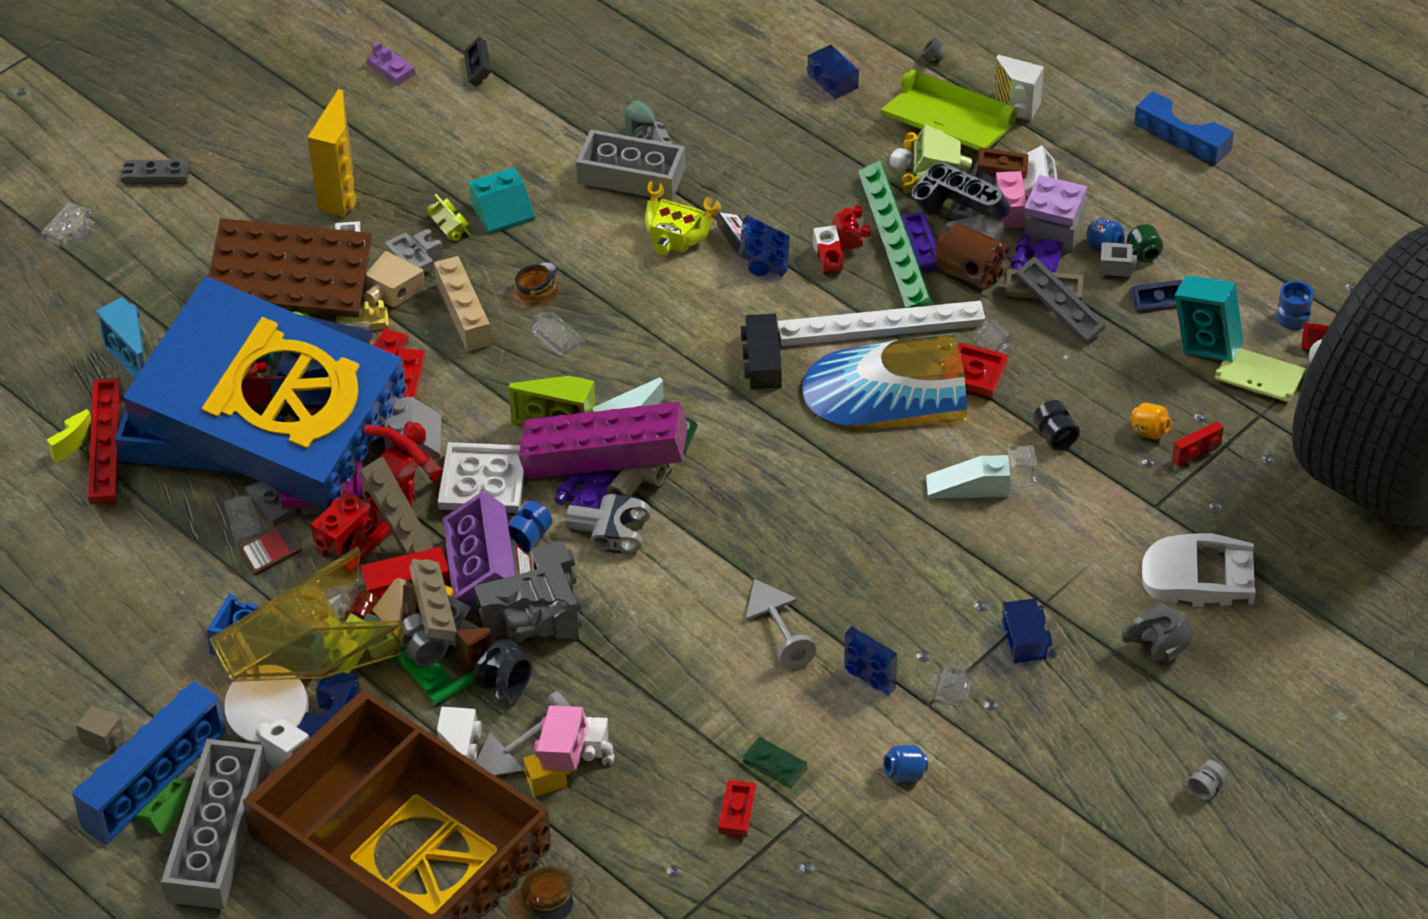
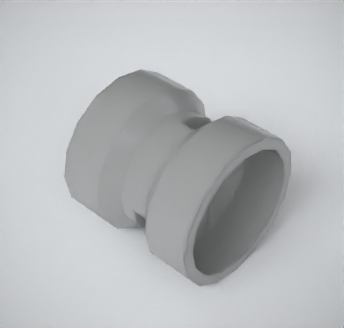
[1187,760,1228,801]

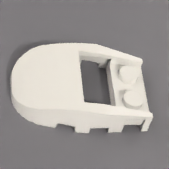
[1142,533,1256,607]

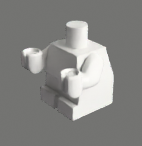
[578,717,614,765]

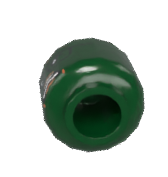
[1126,224,1164,262]

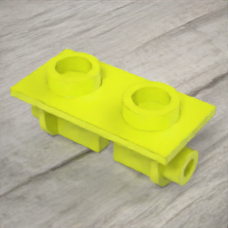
[428,194,471,241]

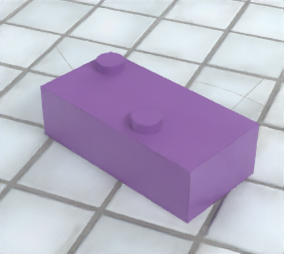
[443,491,515,615]

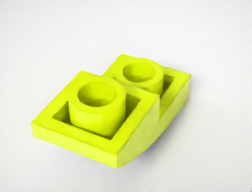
[47,409,91,463]

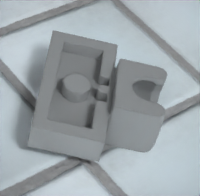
[385,229,443,272]

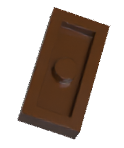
[977,147,1029,179]

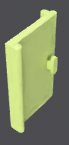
[1214,348,1306,403]

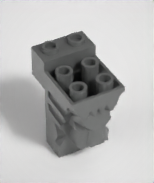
[474,540,582,642]

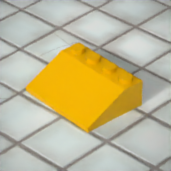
[307,89,357,217]

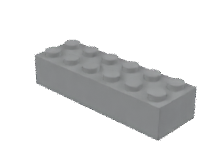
[161,739,267,909]

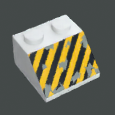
[994,55,1044,121]

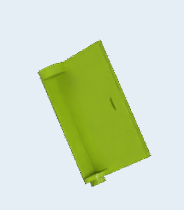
[880,69,1018,150]

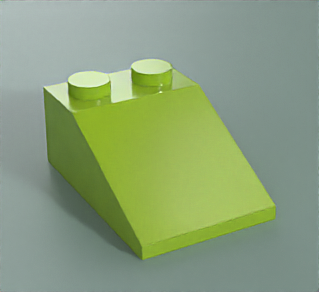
[508,376,596,426]

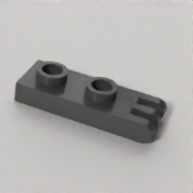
[121,160,191,184]

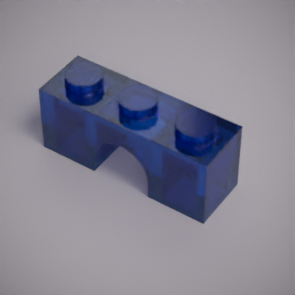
[298,669,362,738]

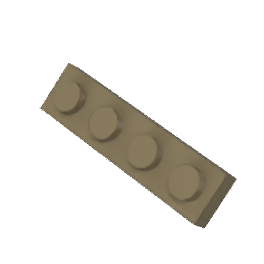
[357,457,434,555]
[409,559,457,640]

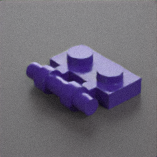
[1011,234,1064,273]
[554,471,617,509]

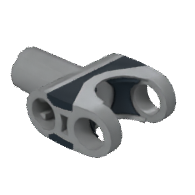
[565,494,651,553]

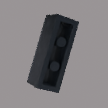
[740,313,782,389]

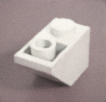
[437,707,482,761]

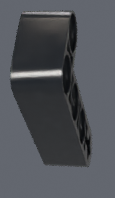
[912,162,1011,220]

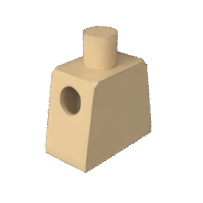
[364,251,424,307]

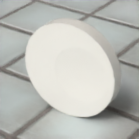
[224,664,309,745]

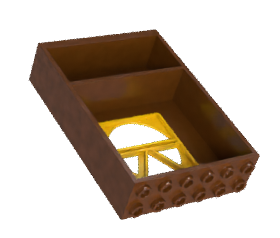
[242,689,551,919]

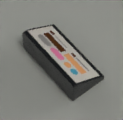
[717,213,762,256]

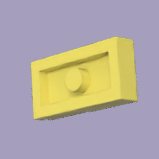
[336,300,389,330]

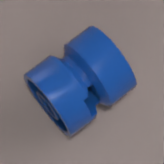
[1276,281,1314,330]
[508,501,553,552]

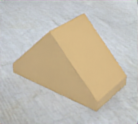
[373,578,416,634]

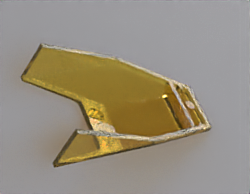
[210,547,403,682]

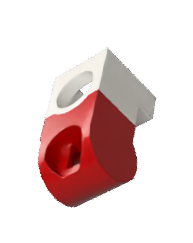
[813,225,843,273]

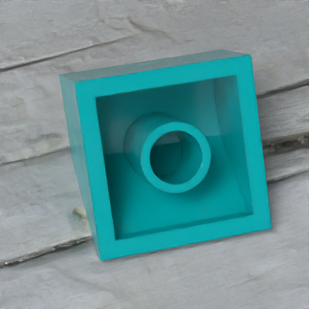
[468,167,535,234]

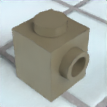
[76,705,125,755]

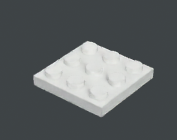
[438,442,525,513]

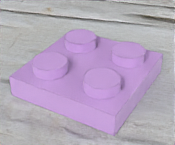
[1024,175,1087,227]

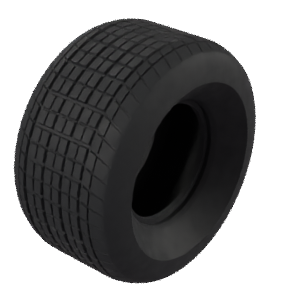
[1292,225,1428,527]

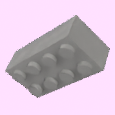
[576,130,686,201]

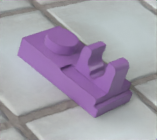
[366,41,415,86]

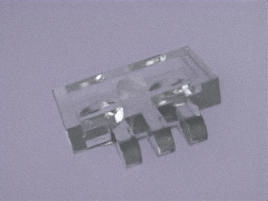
[41,202,98,247]

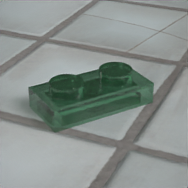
[743,737,807,788]

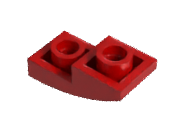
[241,376,286,405]

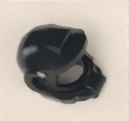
[473,639,532,707]

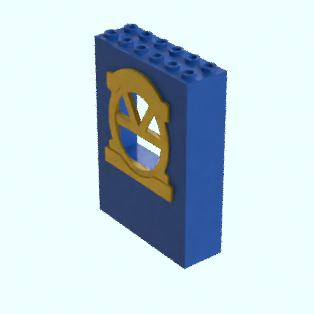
[123,276,407,510]

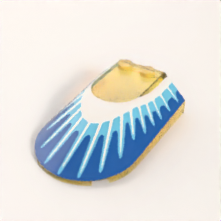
[802,334,967,431]

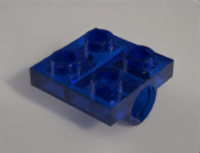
[739,215,790,277]
[844,626,897,696]

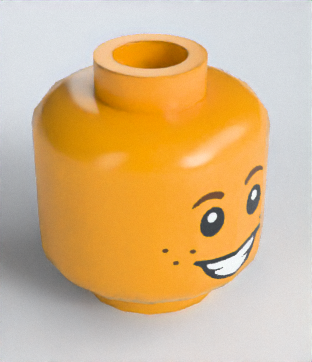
[1130,403,1172,440]

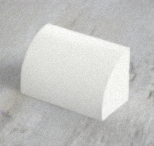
[1022,146,1058,197]

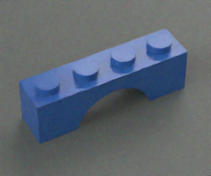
[1134,91,1234,165]

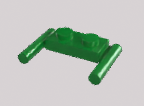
[389,643,475,706]

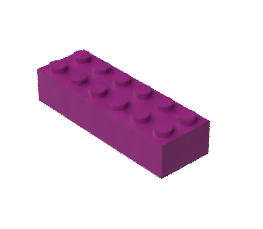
[518,402,688,479]

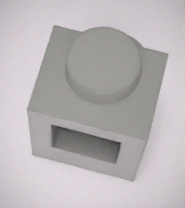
[1099,242,1137,279]

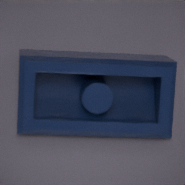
[1129,279,1182,312]

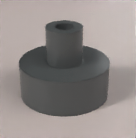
[920,37,945,62]

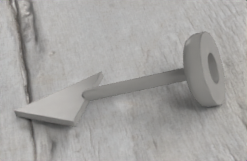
[746,579,816,670]
[476,691,570,776]

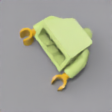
[902,125,972,194]

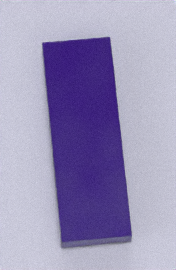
[901,212,939,273]

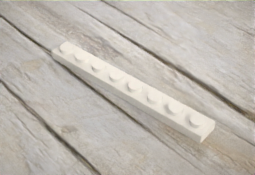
[778,301,985,346]

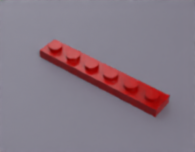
[88,378,121,504]

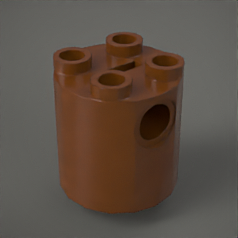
[935,223,1010,290]

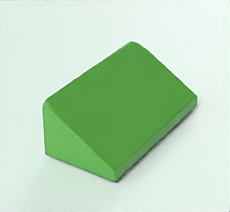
[135,779,192,835]

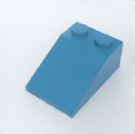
[96,297,146,379]

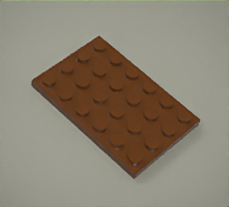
[208,218,372,318]

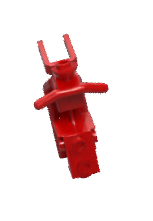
[311,421,443,572]

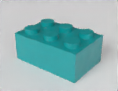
[1175,275,1243,362]

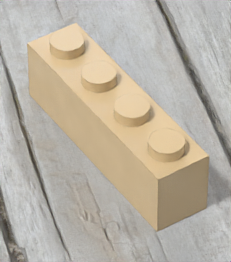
[434,256,492,352]

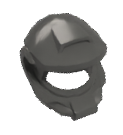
[1122,605,1193,664]

